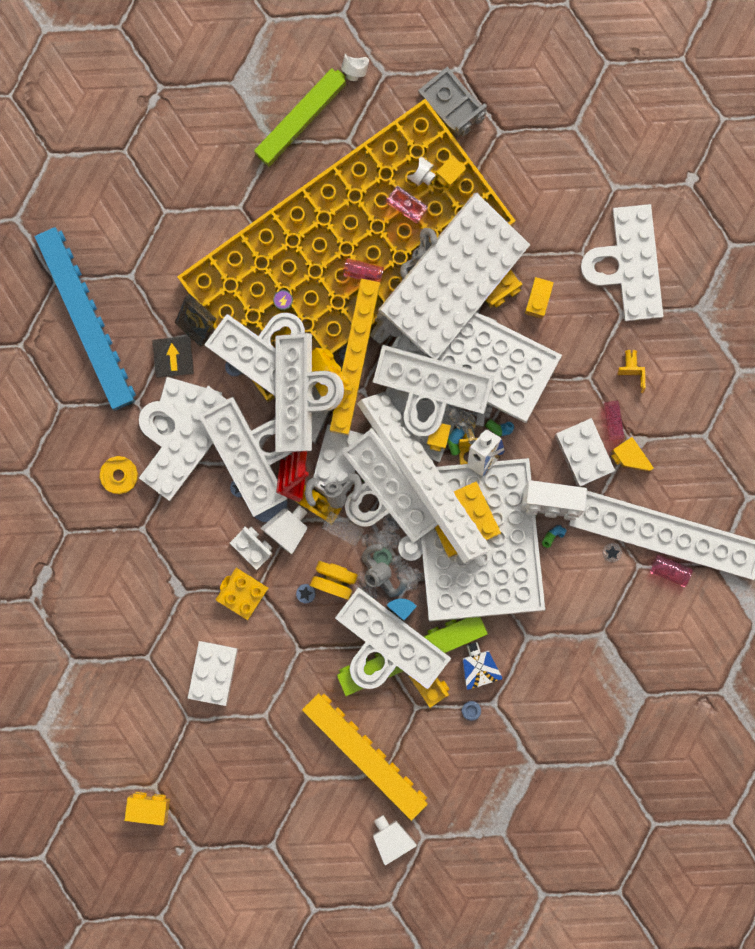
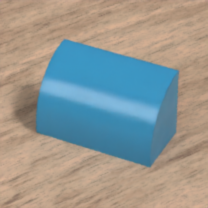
[386,599,417,621]

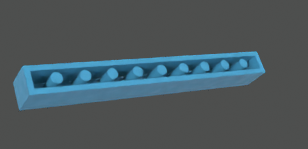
[34,227,136,411]

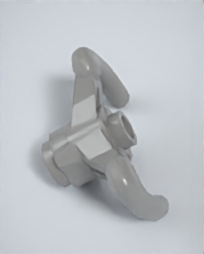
[400,228,437,279]
[305,473,362,509]
[361,544,408,597]

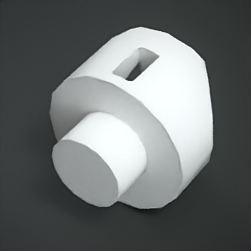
[341,54,369,81]
[407,156,436,186]
[398,536,422,561]

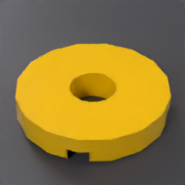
[99,456,138,494]

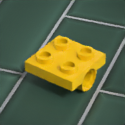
[215,567,268,620]

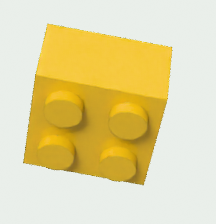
[125,792,170,826]

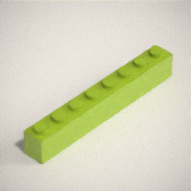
[337,617,488,696]

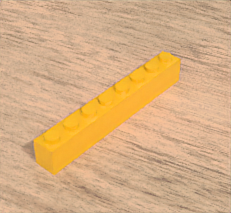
[330,279,380,436]
[302,693,428,821]

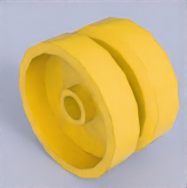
[309,560,358,600]

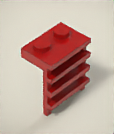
[276,451,309,502]

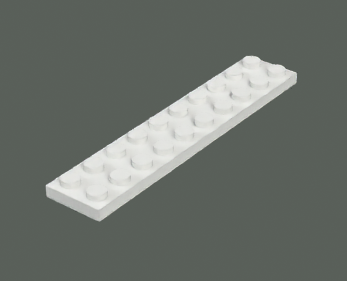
[357,392,491,564]
[568,491,755,580]

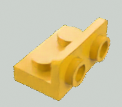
[485,269,523,308]
[408,675,450,708]

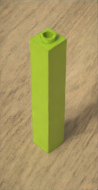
[254,68,346,167]

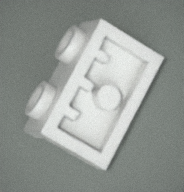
[230,526,273,570]

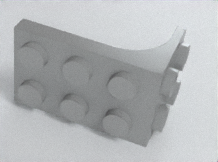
[418,67,487,138]

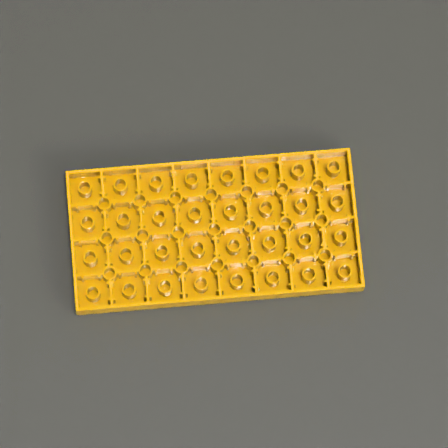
[177,99,515,402]

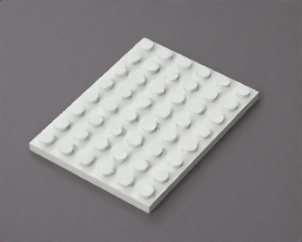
[421,458,545,622]

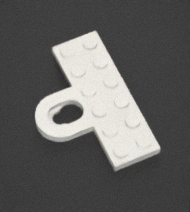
[581,204,663,322]
[205,313,317,397]
[275,333,344,453]
[373,345,495,436]
[139,386,227,501]
[199,397,291,517]
[342,428,438,543]
[335,587,451,689]

